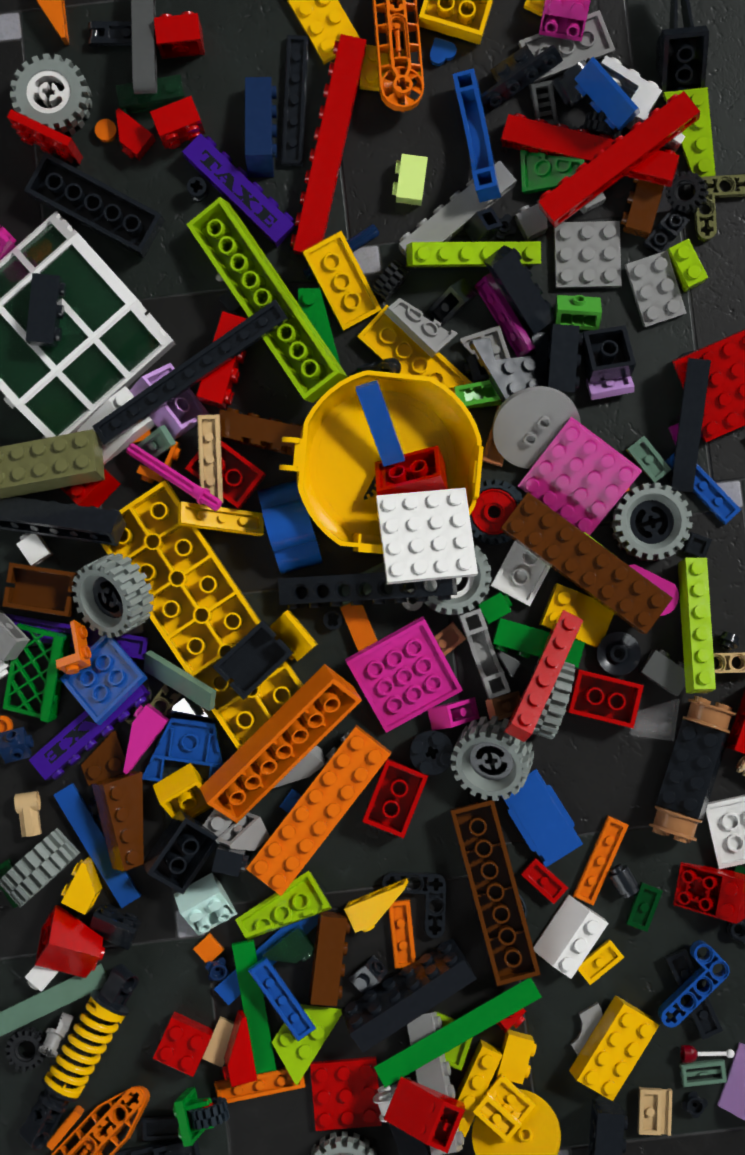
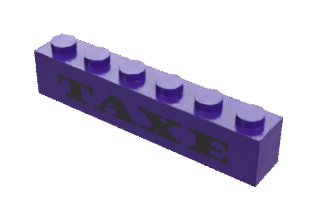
[182,133,295,248]
[29,684,150,780]

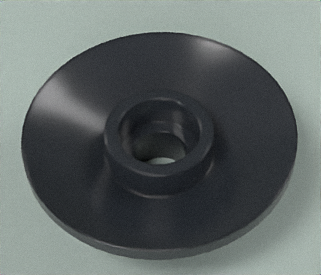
[597,632,641,676]

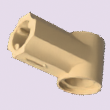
[14,791,42,837]

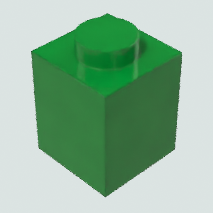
[477,592,513,624]

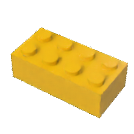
[569,995,660,1101]

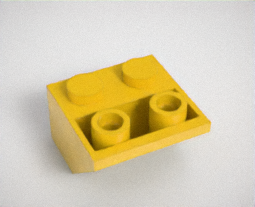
[61,856,103,915]

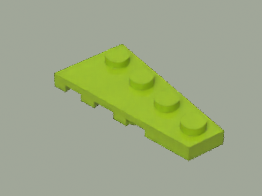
[663,87,716,177]
[235,870,332,940]

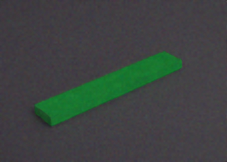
[232,939,277,1074]

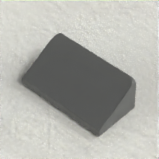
[496,651,520,677]

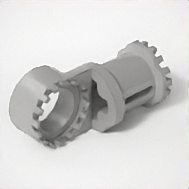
[38,1012,74,1058]

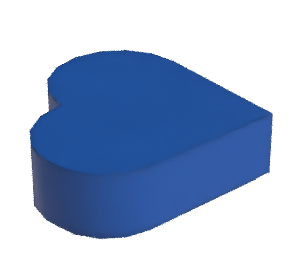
[429,37,457,66]

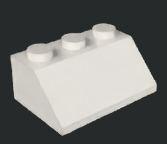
[533,894,609,979]

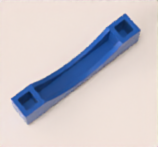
[453,68,501,203]

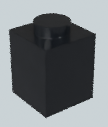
[464,207,503,242]

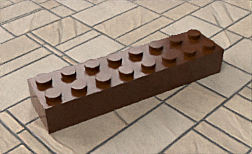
[500,492,673,634]
[450,798,541,986]

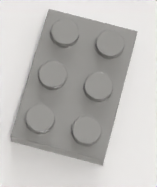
[624,251,686,327]

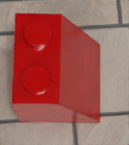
[35,905,105,978]

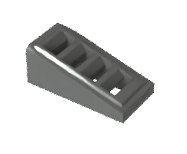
[529,80,559,125]

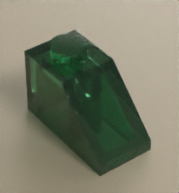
[262,924,315,963]

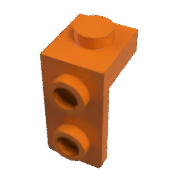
[137,441,182,484]
[55,620,91,675]

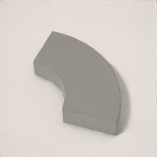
[571,1002,603,1056]

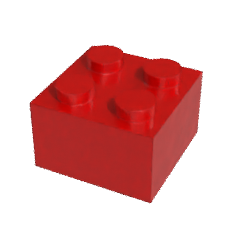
[154,11,205,59]
[150,96,205,149]
[153,1011,214,1077]

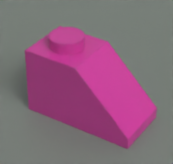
[427,697,480,730]

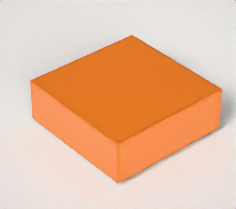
[193,933,224,963]

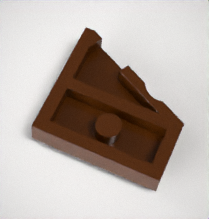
[81,730,126,786]

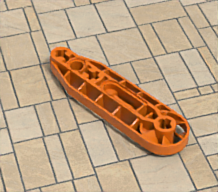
[372,0,424,112]
[51,1085,150,1155]

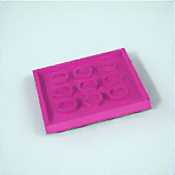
[518,417,642,536]
[345,616,463,733]

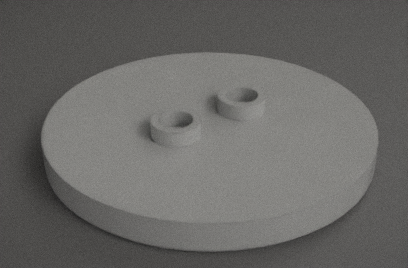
[492,386,581,469]

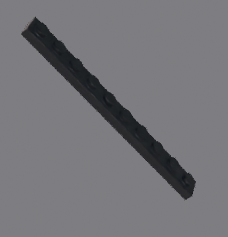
[92,300,289,446]

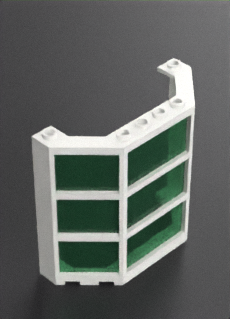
[0,211,176,439]

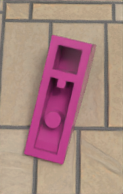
[123,704,170,774]

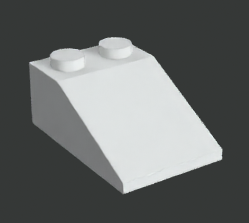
[77,386,155,464]

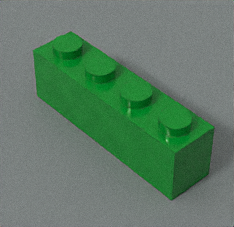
[492,618,585,668]

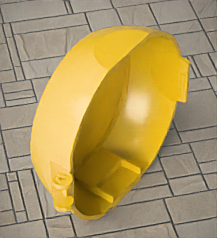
[279,370,484,554]

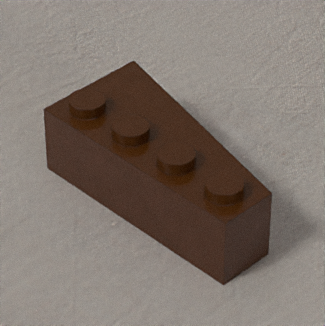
[219,408,302,456]
[92,771,144,871]

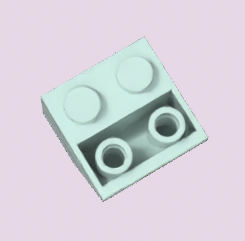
[173,873,237,936]

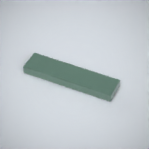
[144,650,216,711]

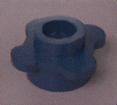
[205,957,229,981]

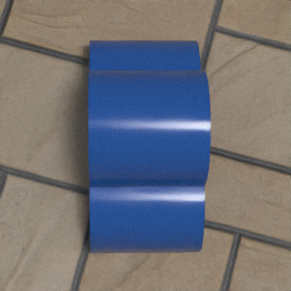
[258,480,323,575]

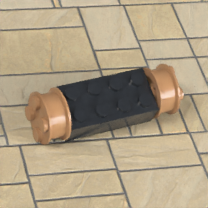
[649,696,736,843]

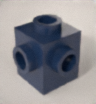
[0,727,34,764]

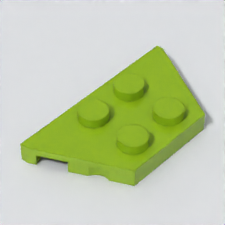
[272,1004,342,1085]

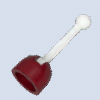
[680,1045,735,1063]

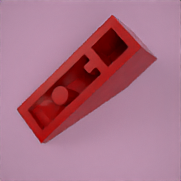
[222,1010,257,1087]

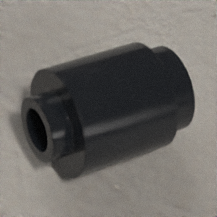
[608,864,639,899]

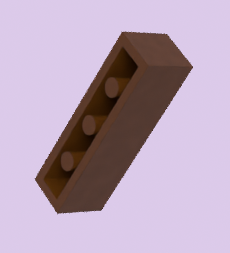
[620,147,675,239]
[308,911,350,1006]

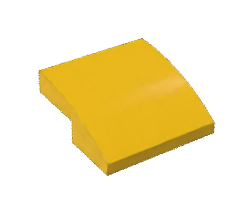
[472,1073,536,1142]

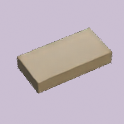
[202,1016,234,1067]

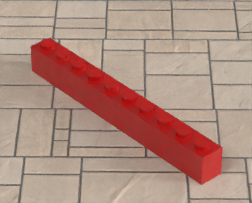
[290,34,367,256]

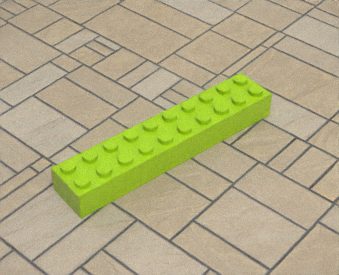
[186,197,348,403]

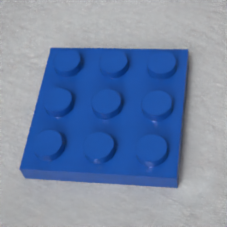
[59,634,148,725]

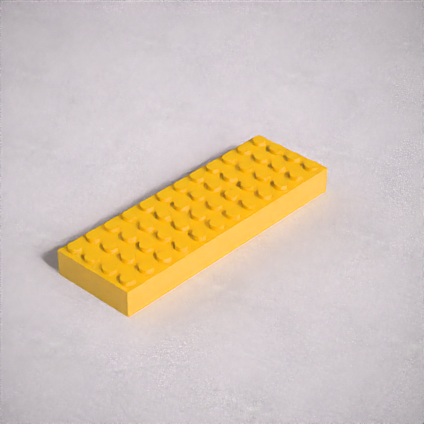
[101,480,303,749]

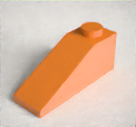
[36,0,69,45]

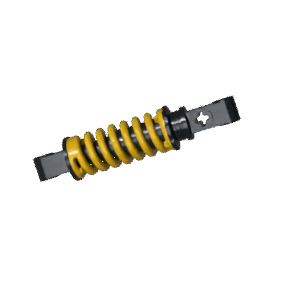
[19,964,139,1150]

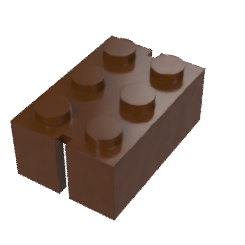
[2,562,78,617]

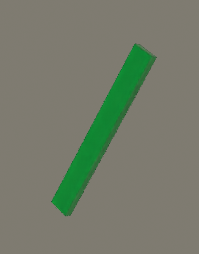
[374,978,542,1087]

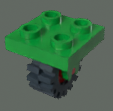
[173,1087,230,1147]

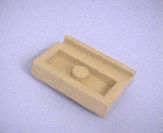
[637,1087,672,1136]

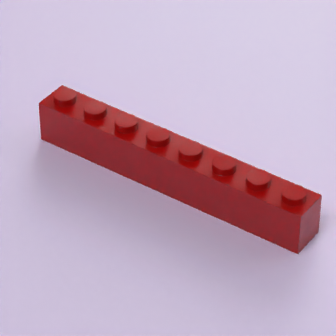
[538,91,700,228]
[501,113,679,187]

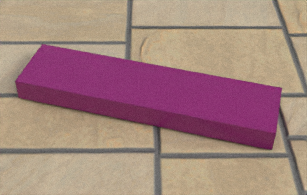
[474,273,535,357]

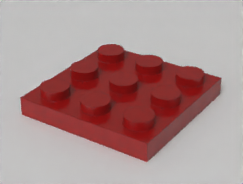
[7,109,83,165]
[310,1056,382,1131]

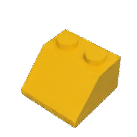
[153,763,212,819]

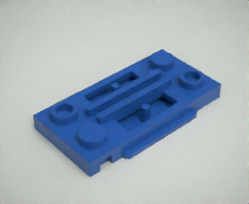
[501,768,583,867]

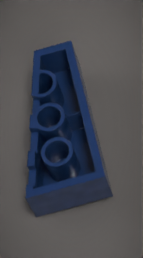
[245,77,277,178]

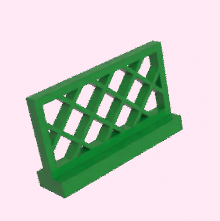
[3,623,72,723]

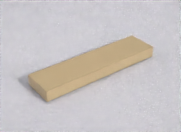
[197,414,223,505]

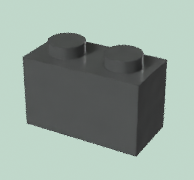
[638,649,685,696]

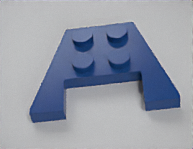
[142,716,224,782]

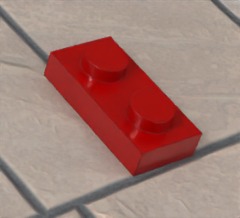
[520,857,568,904]

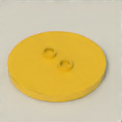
[472,1089,561,1155]

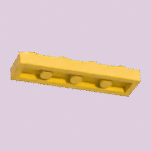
[178,501,264,536]

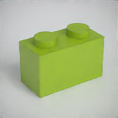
[667,238,709,292]

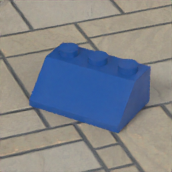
[575,57,640,131]

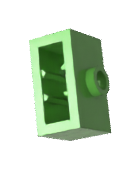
[554,295,602,330]

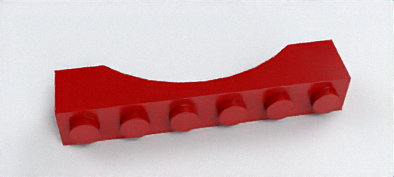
[504,610,583,742]

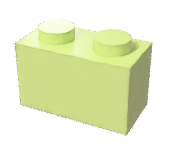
[392,154,428,206]

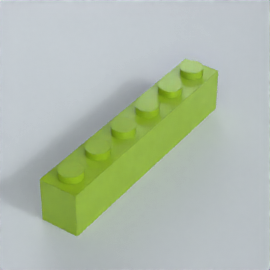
[406,241,541,267]
[678,558,716,693]

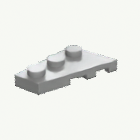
[384,298,458,358]

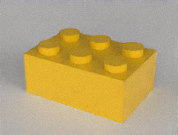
[419,0,493,45]

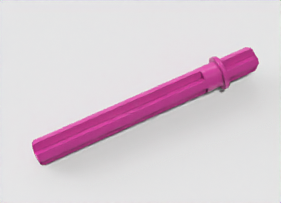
[126,443,222,511]

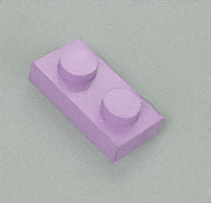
[586,376,634,400]

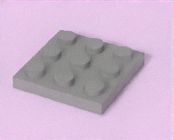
[554,221,622,289]

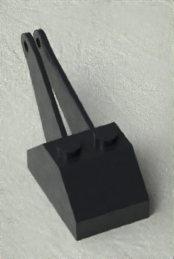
[656,0,709,97]

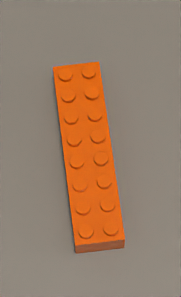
[200,664,362,823]
[246,725,391,896]

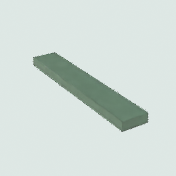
[0,963,108,1037]

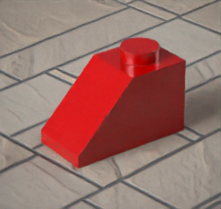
[116,107,156,161]

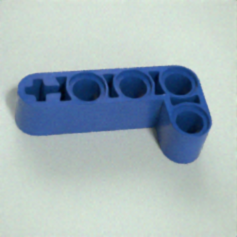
[658,940,730,1028]

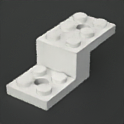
[601,56,686,152]

